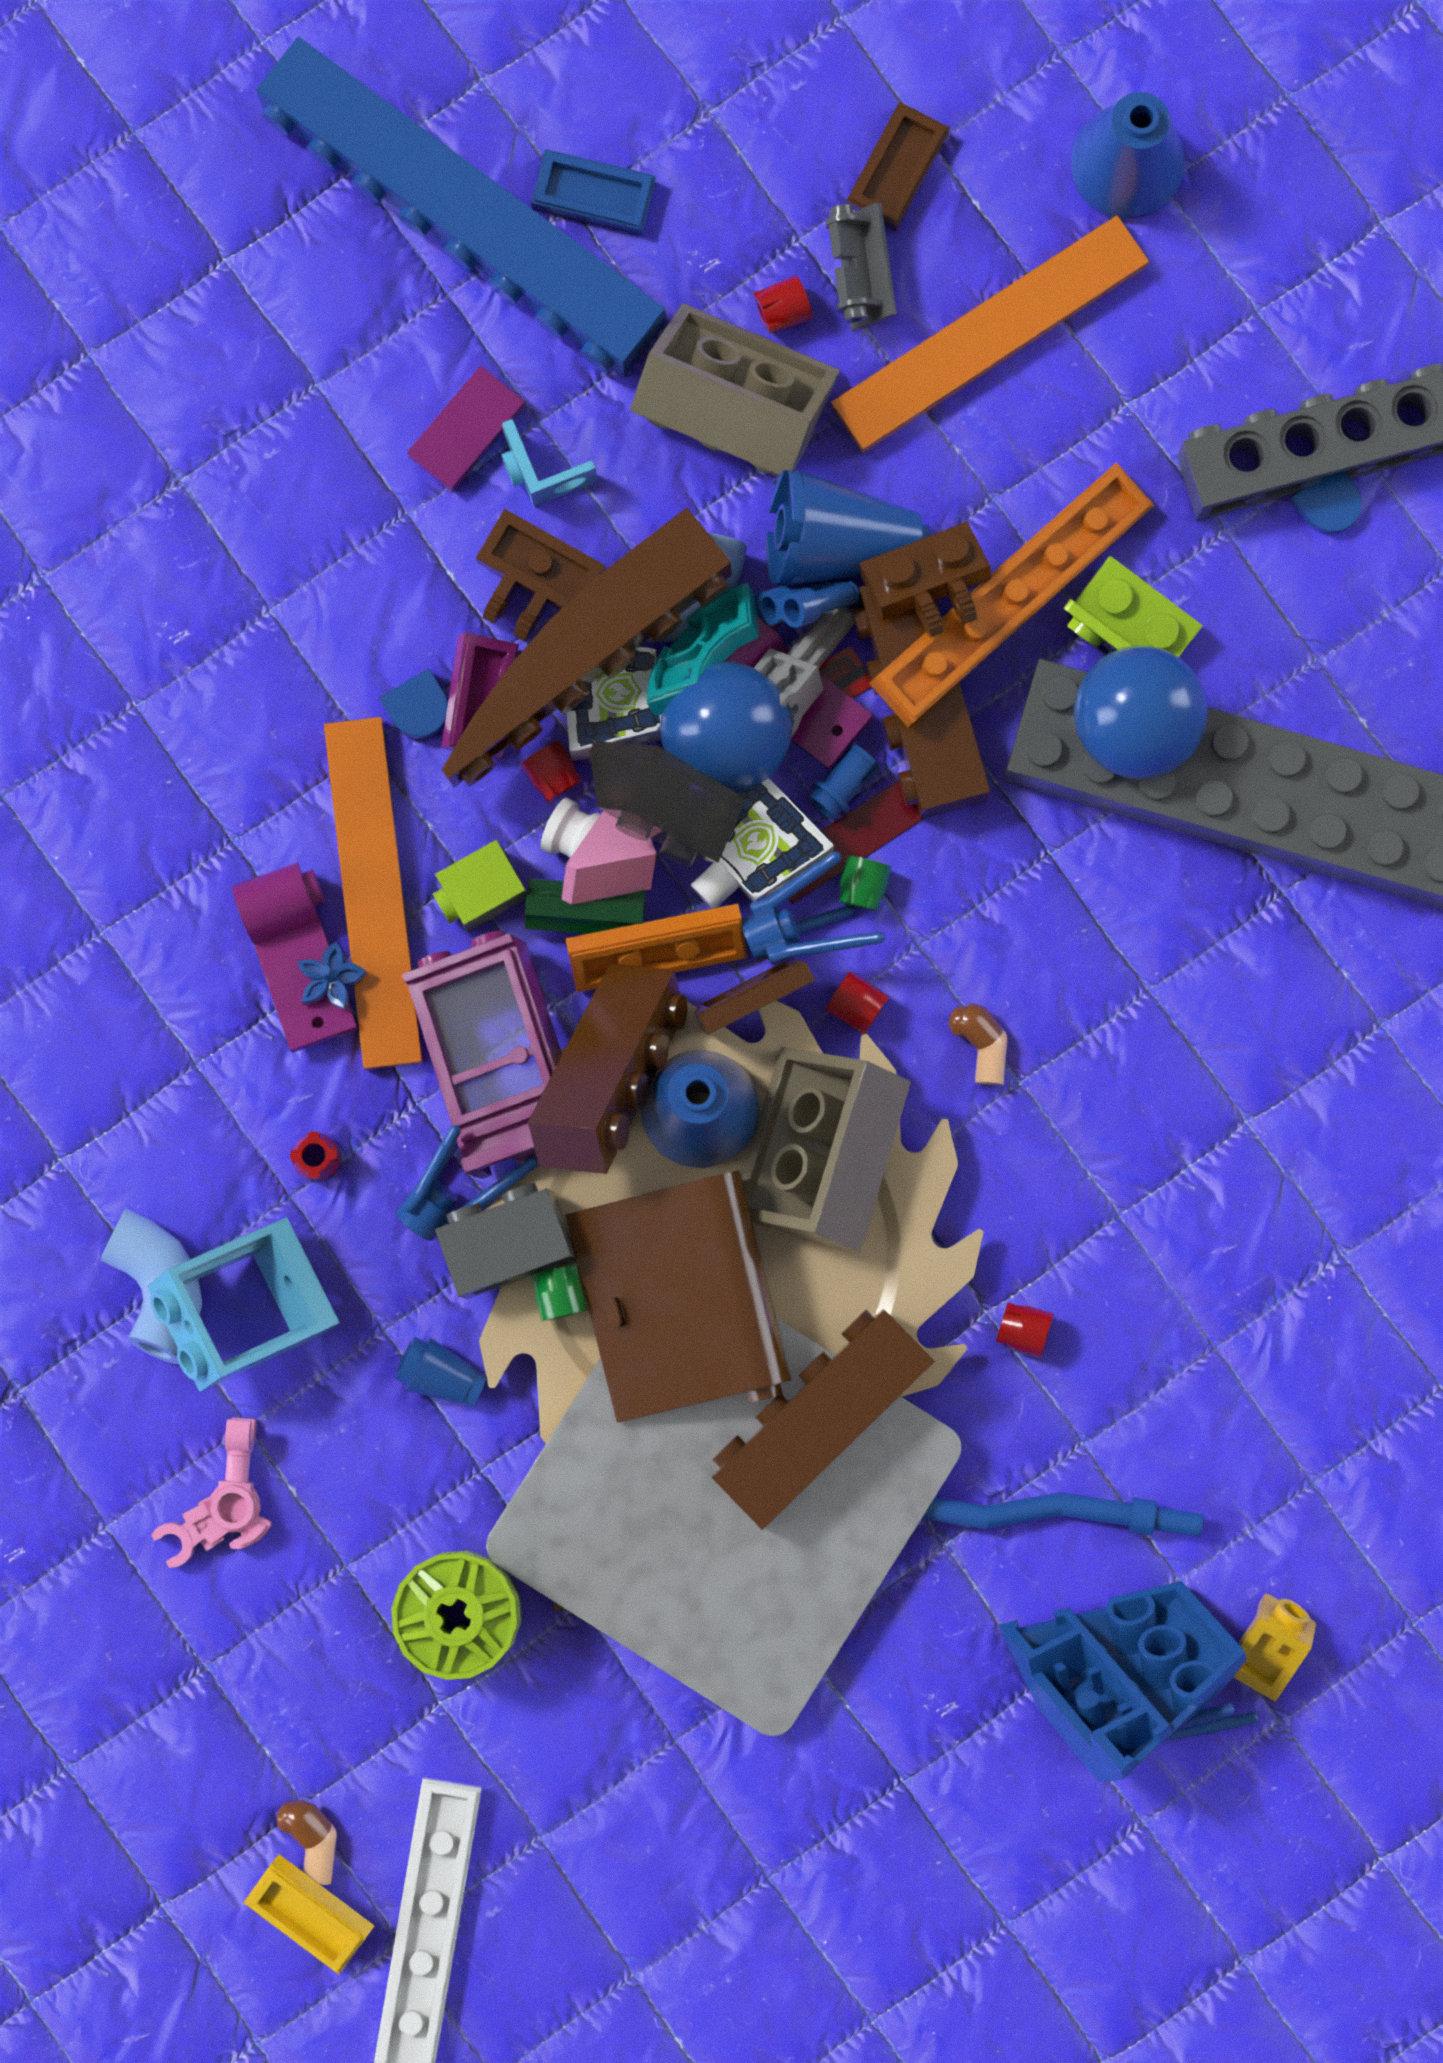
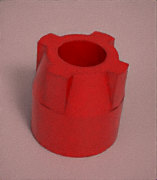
[753,275,813,334]
[520,740,581,803]
[825,971,889,1035]
[290,1131,342,1182]
[996,1303,1054,1358]

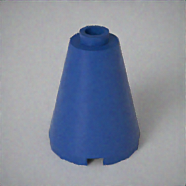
[1071,92,1185,219]
[766,470,931,587]
[641,1050,759,1169]

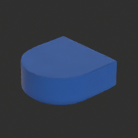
[1290,471,1362,535]
[379,668,448,740]

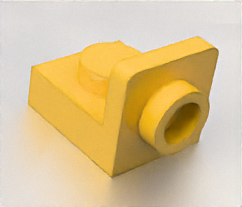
[1234,1594,1316,1702]

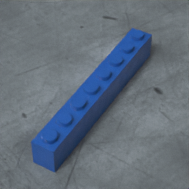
[256,36,666,377]

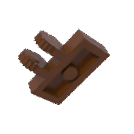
[476,508,606,642]
[859,521,991,637]

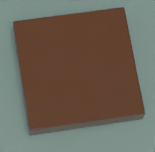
[694,958,815,1035]

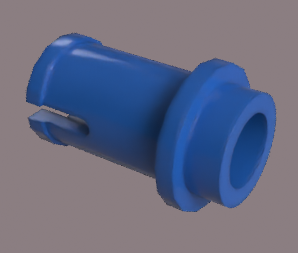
[808,745,881,820]

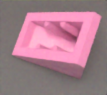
[561,785,656,905]

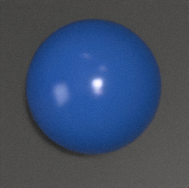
[1074,645,1208,779]
[660,662,792,794]

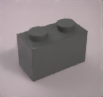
[435,1183,576,1299]

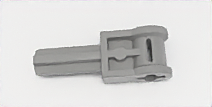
[754,607,854,737]

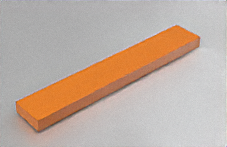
[831,215,1149,454]
[869,462,1155,727]
[324,717,423,1070]

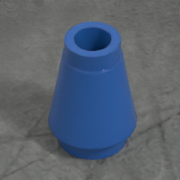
[394,1336,487,1408]

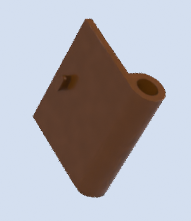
[565,1170,792,1423]

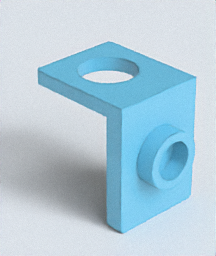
[501,419,598,507]

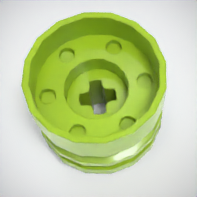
[391,1550,522,1680]

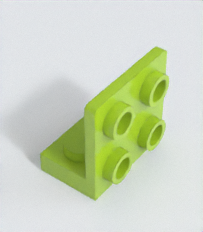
[1063,556,1203,657]

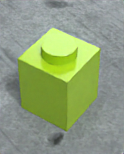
[433,839,526,932]

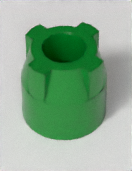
[839,855,892,912]
[530,1264,587,1322]

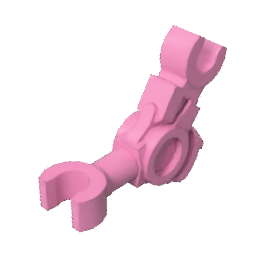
[151,1417,272,1568]

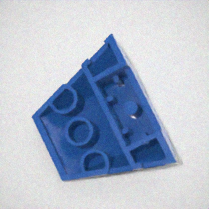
[999,1581,1247,1782]

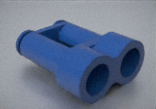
[756,581,860,628]

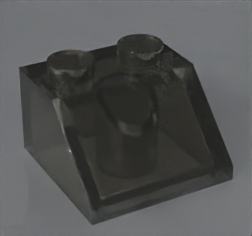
[590,741,746,867]

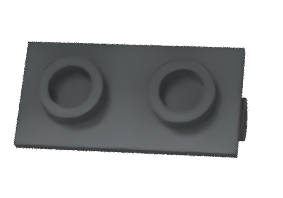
[825,202,897,331]

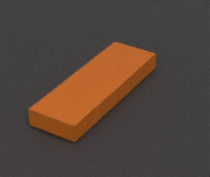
[565,904,748,992]

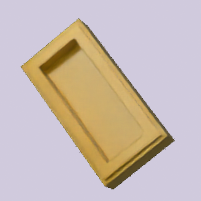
[244,1854,374,1975]

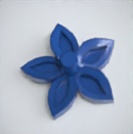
[297,942,367,1011]

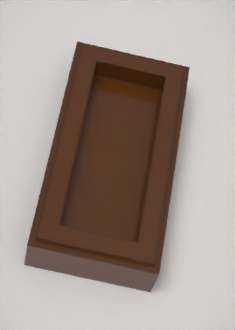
[846,102,950,232]

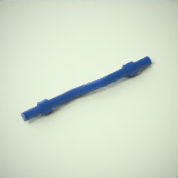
[921,1492,1203,1537]

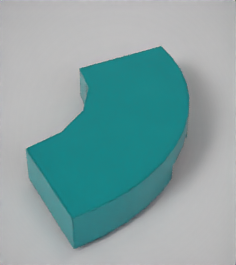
[647,583,759,716]

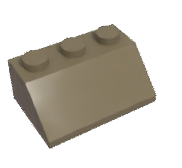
[630,303,840,475]
[741,1047,911,1252]

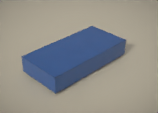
[531,149,656,236]

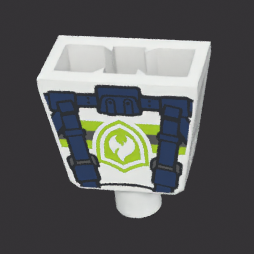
[567,647,661,761]
[690,778,834,909]

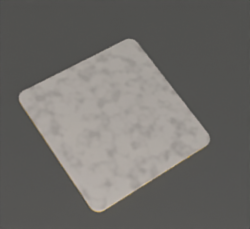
[486,1318,961,1736]

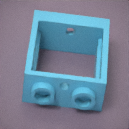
[147,1217,340,1392]

